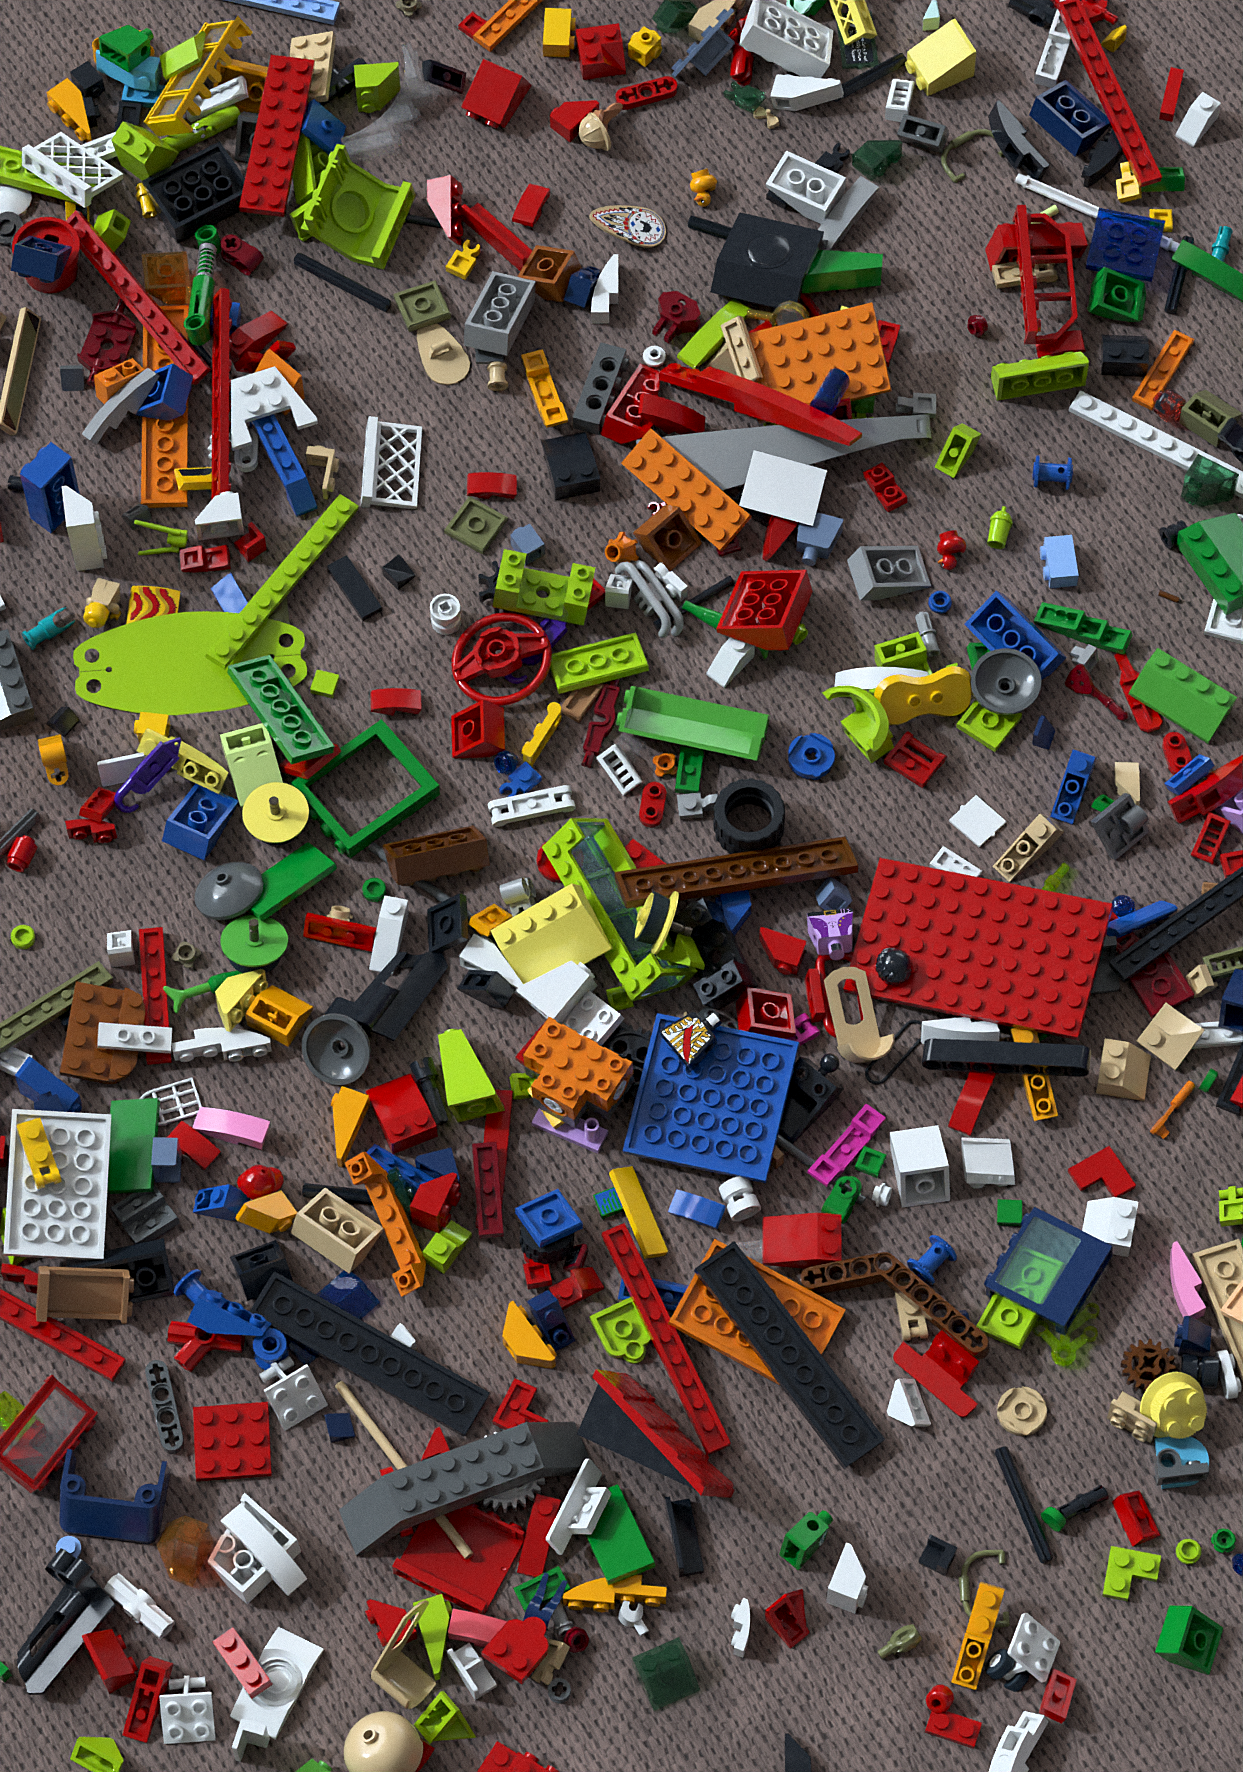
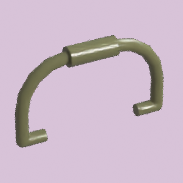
[941,129,1004,183]
[959,1549,1010,1627]

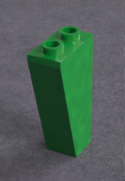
[802,250,883,293]

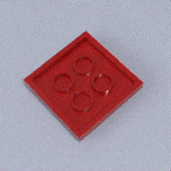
[193,1402,272,1482]

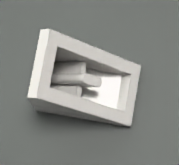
[605,574,633,609]
[107,930,135,968]

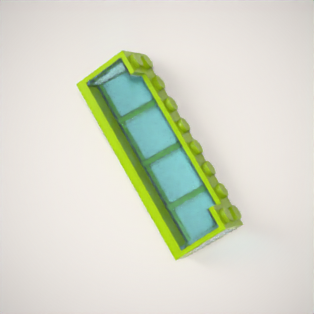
[542,818,698,1001]

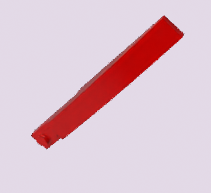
[659,363,862,446]

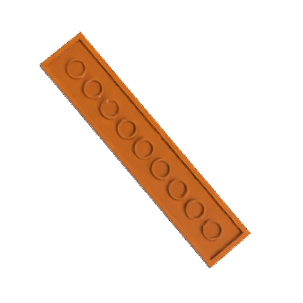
[141,305,189,508]

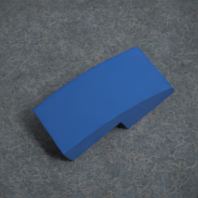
[668,1189,726,1229]

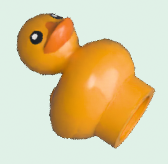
[690,168,717,207]

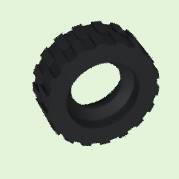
[520,1224,574,1264]

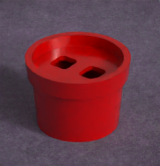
[12,217,80,293]

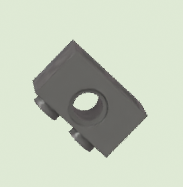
[897,114,949,154]

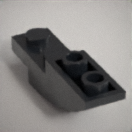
[988,100,1050,181]
[1081,125,1124,188]

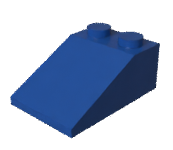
[162,784,239,860]

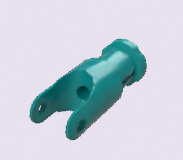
[21,607,75,650]

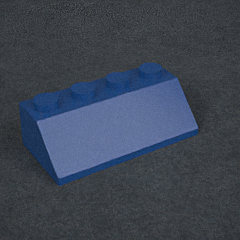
[964,590,1067,680]

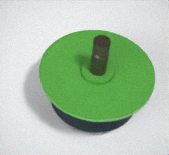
[220,915,288,973]

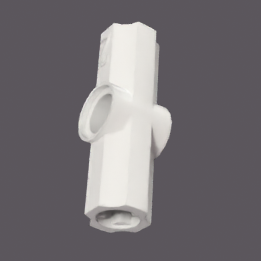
[104,1573,175,1639]

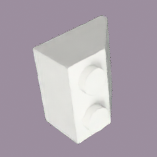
[195,491,244,540]
[1080,1197,1138,1257]
[827,1543,868,1614]

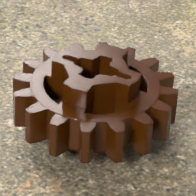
[1120,1339,1176,1393]

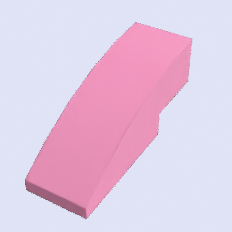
[192,1107,270,1150]
[1170,1241,1206,1319]

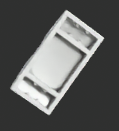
[230,1627,324,1740]

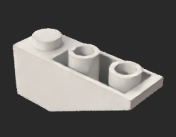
[770,74,844,111]

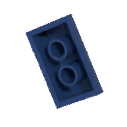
[1029,80,1111,157]

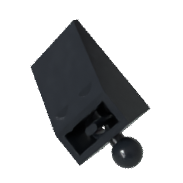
[778,1053,844,1144]

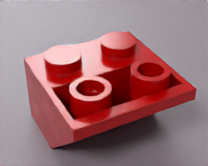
[410,1172,461,1233]

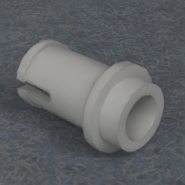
[551,1602,574,1637]

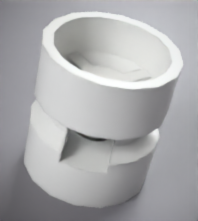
[430,594,461,635]
[719,1176,761,1221]

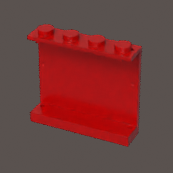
[392,1504,525,1615]

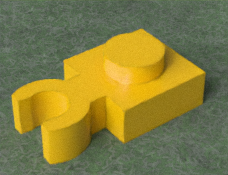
[446,239,480,280]

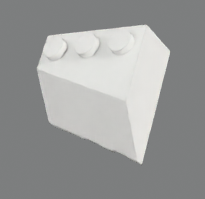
[208,1493,301,1604]

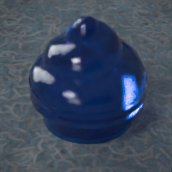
[494,750,518,774]
[1112,895,1135,918]

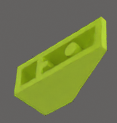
[413,1594,452,1681]

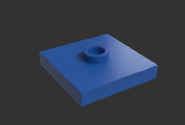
[301,99,346,155]
[515,1189,583,1248]

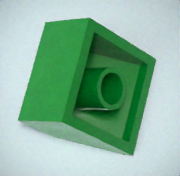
[1155,1605,1223,1675]

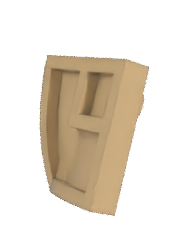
[1137,1003,1205,1071]

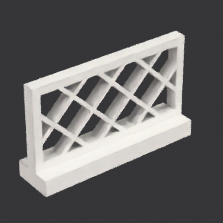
[22,132,123,208]
[360,416,422,509]

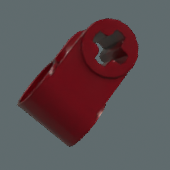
[221,234,264,276]

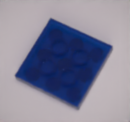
[1085,208,1165,282]

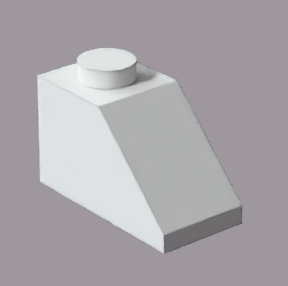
[1175,92,1221,147]
[706,637,755,688]

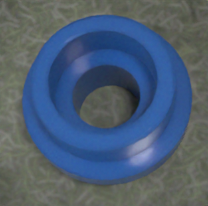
[928,591,952,613]

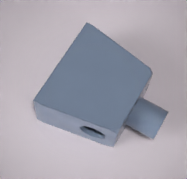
[796,512,844,566]

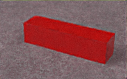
[1159,67,1184,122]

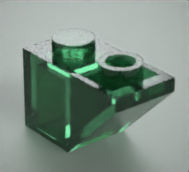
[852,140,903,181]

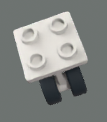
[985,1613,1060,1692]

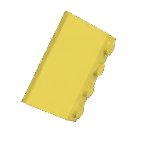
[490,883,613,985]

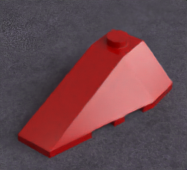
[601,363,660,444]

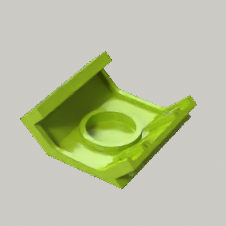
[301,144,416,270]

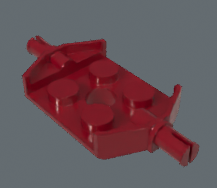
[77,299,137,387]

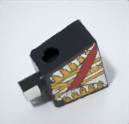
[660,1012,722,1071]

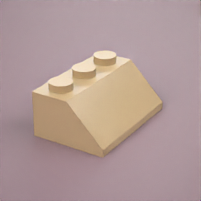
[291,1188,384,1274]

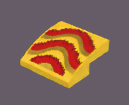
[126,586,181,624]

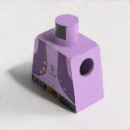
[807,908,853,960]

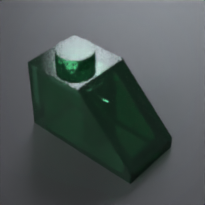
[651,0,699,34]

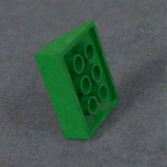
[1176,513,1243,615]

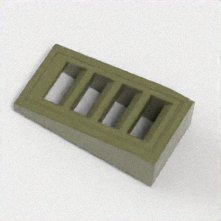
[1202,946,1243,980]

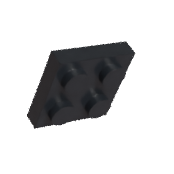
[427,893,468,953]

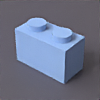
[1040,535,1079,588]

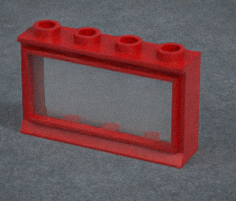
[0,1375,98,1493]

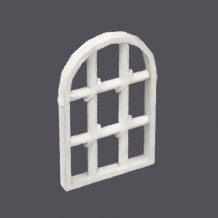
[140,1077,202,1126]

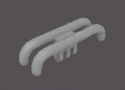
[615,560,684,638]

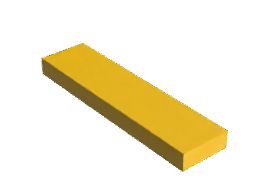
[609,1166,668,1259]

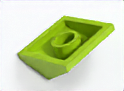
[159,31,206,80]

